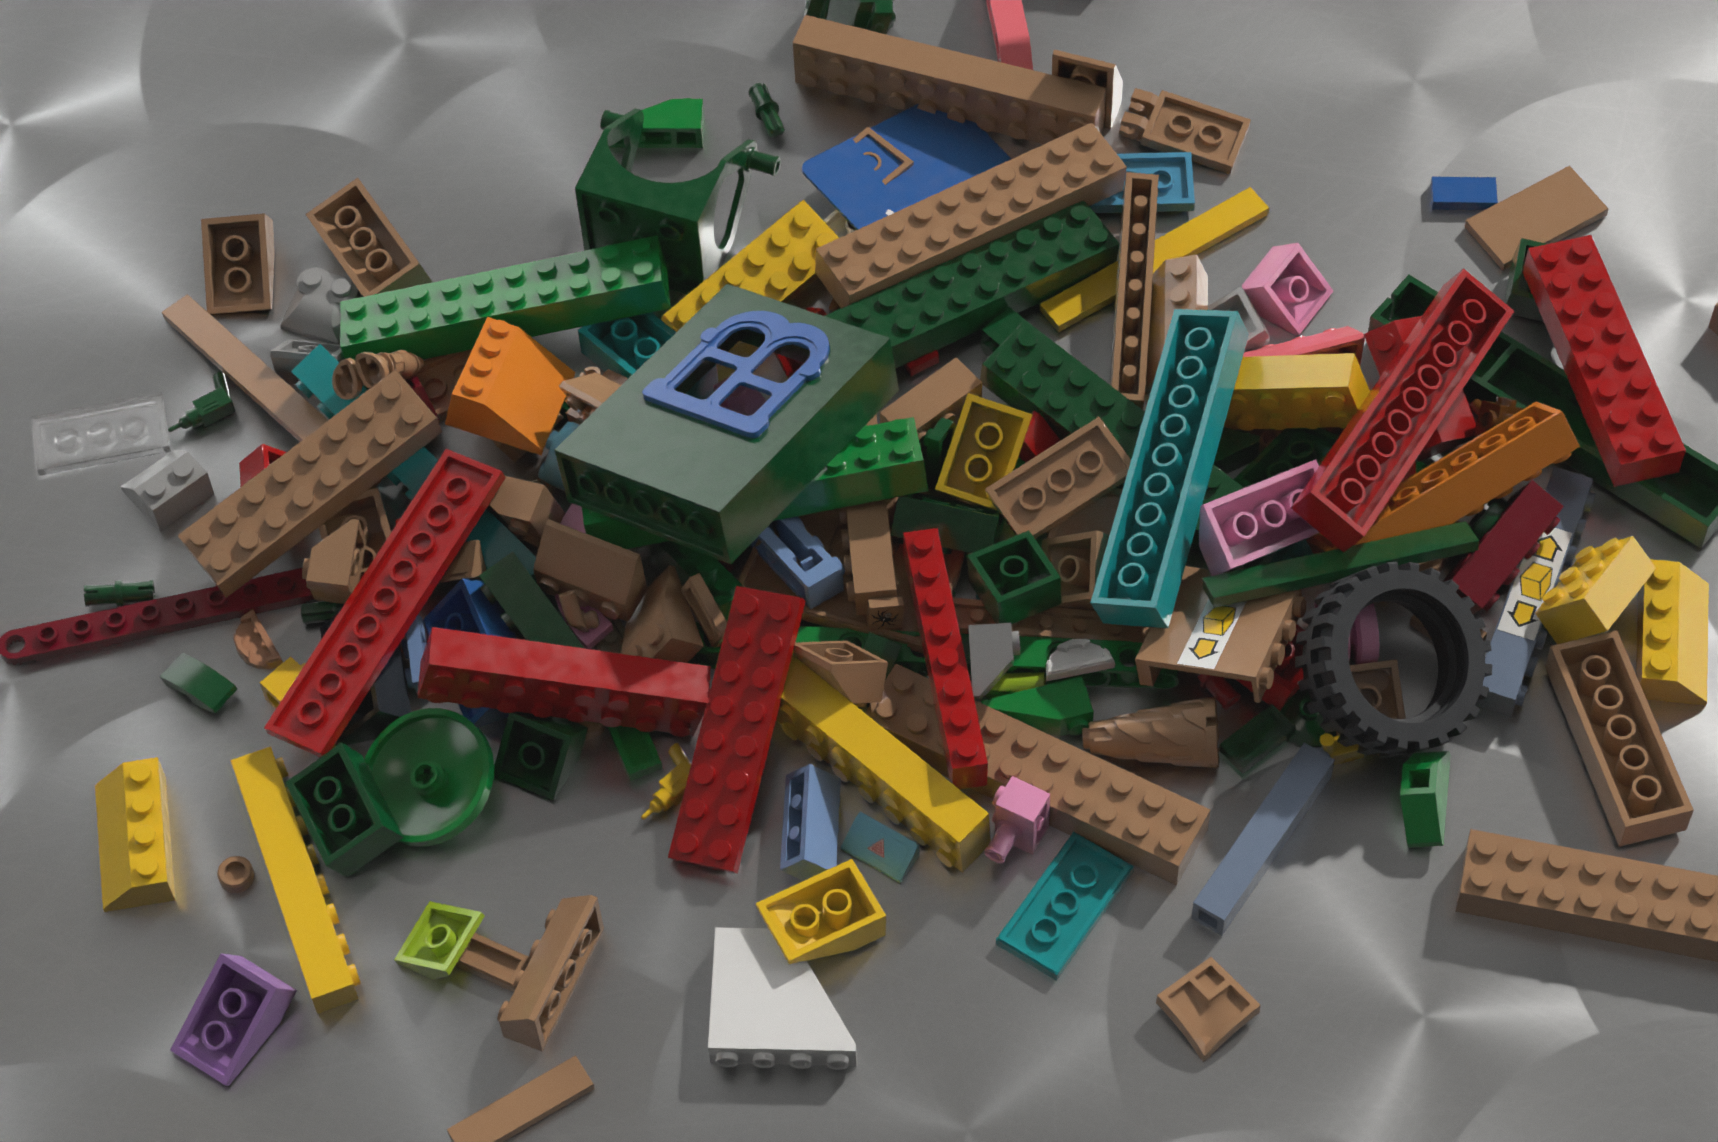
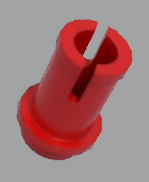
[1198,674,1241,710]

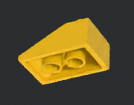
[756,859,886,964]

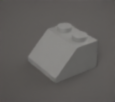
[121,449,214,532]
[969,623,1020,701]

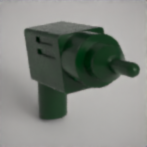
[168,371,235,432]

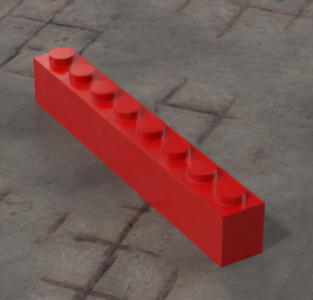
[903,528,988,789]

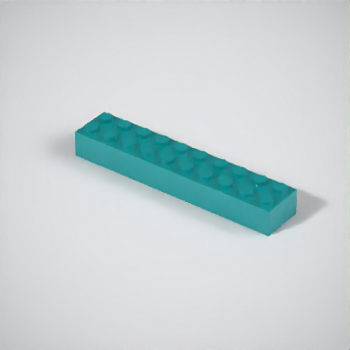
[1090,309,1249,628]

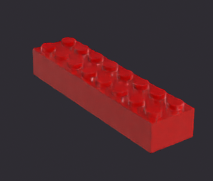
[1523,235,1686,487]
[417,627,711,737]

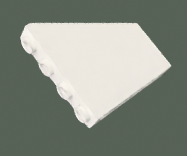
[708,927,857,1070]

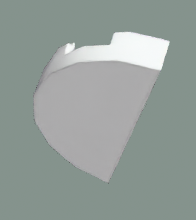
[1046,639,1115,681]

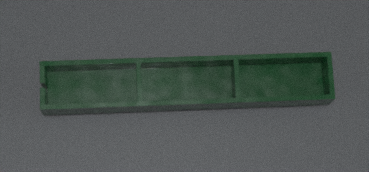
[1368,274,1718,548]

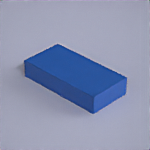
[1430,176,1498,211]

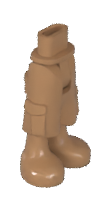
[332,350,424,400]

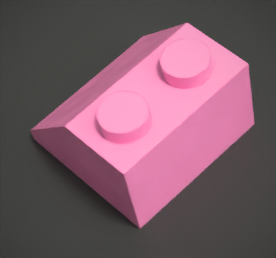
[1242,243,1334,336]

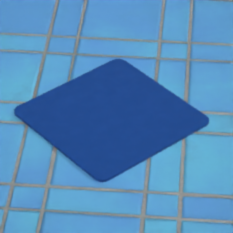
[802,104,1012,230]

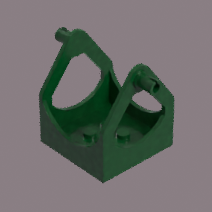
[575,108,781,295]

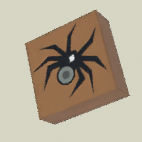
[867,596,904,631]

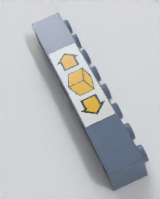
[1475,467,1596,717]

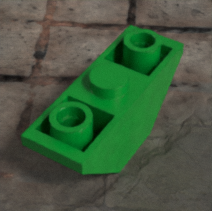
[1400,751,1451,848]

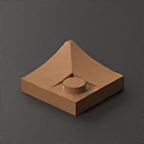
[1156,957,1261,1062]

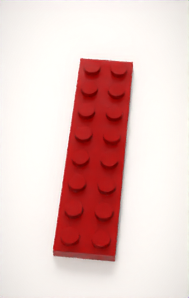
[668,586,806,874]

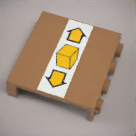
[1135,566,1307,703]

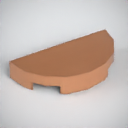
[233,609,283,669]

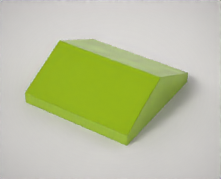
[394,901,485,980]

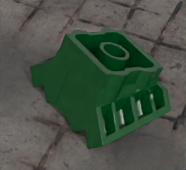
[803,0,896,34]

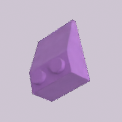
[170,953,297,1086]

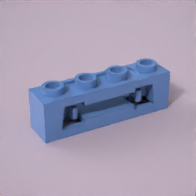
[750,516,845,610]

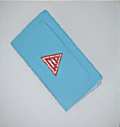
[841,812,920,883]

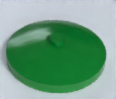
[364,708,494,846]

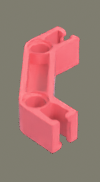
[986,0,1033,70]

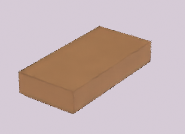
[681,573,727,648]
[455,933,530,992]

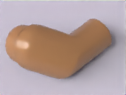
[559,590,600,633]

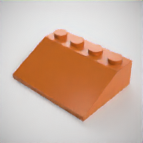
[445,317,576,456]

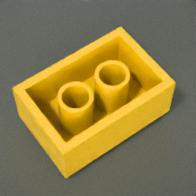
[1535,536,1656,644]

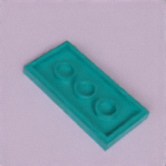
[996,831,1134,981]

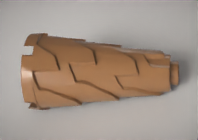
[1082,697,1220,768]

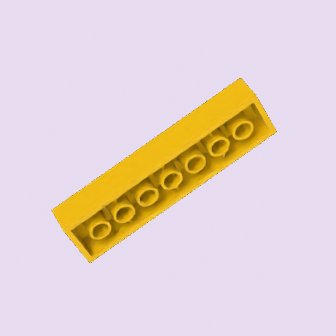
[776,654,991,873]

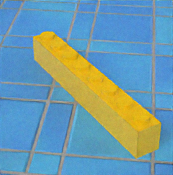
[230,746,361,1014]

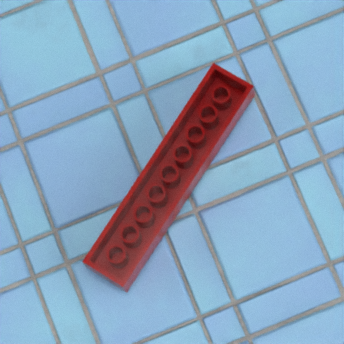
[1291,268,1514,553]

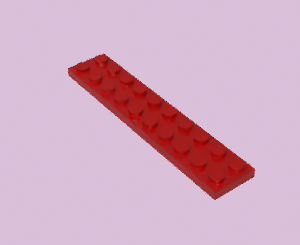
[264,449,506,757]

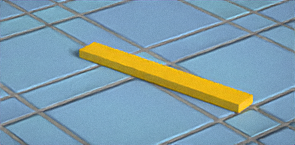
[1040,187,1269,333]

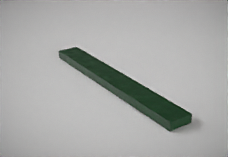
[1202,521,1479,608]

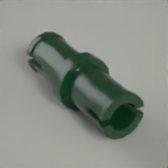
[84,580,155,607]

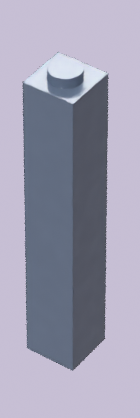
[1191,743,1335,936]

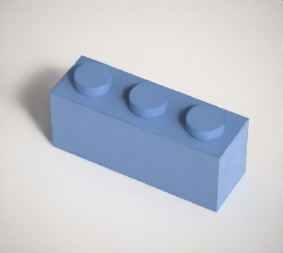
[780,764,841,881]

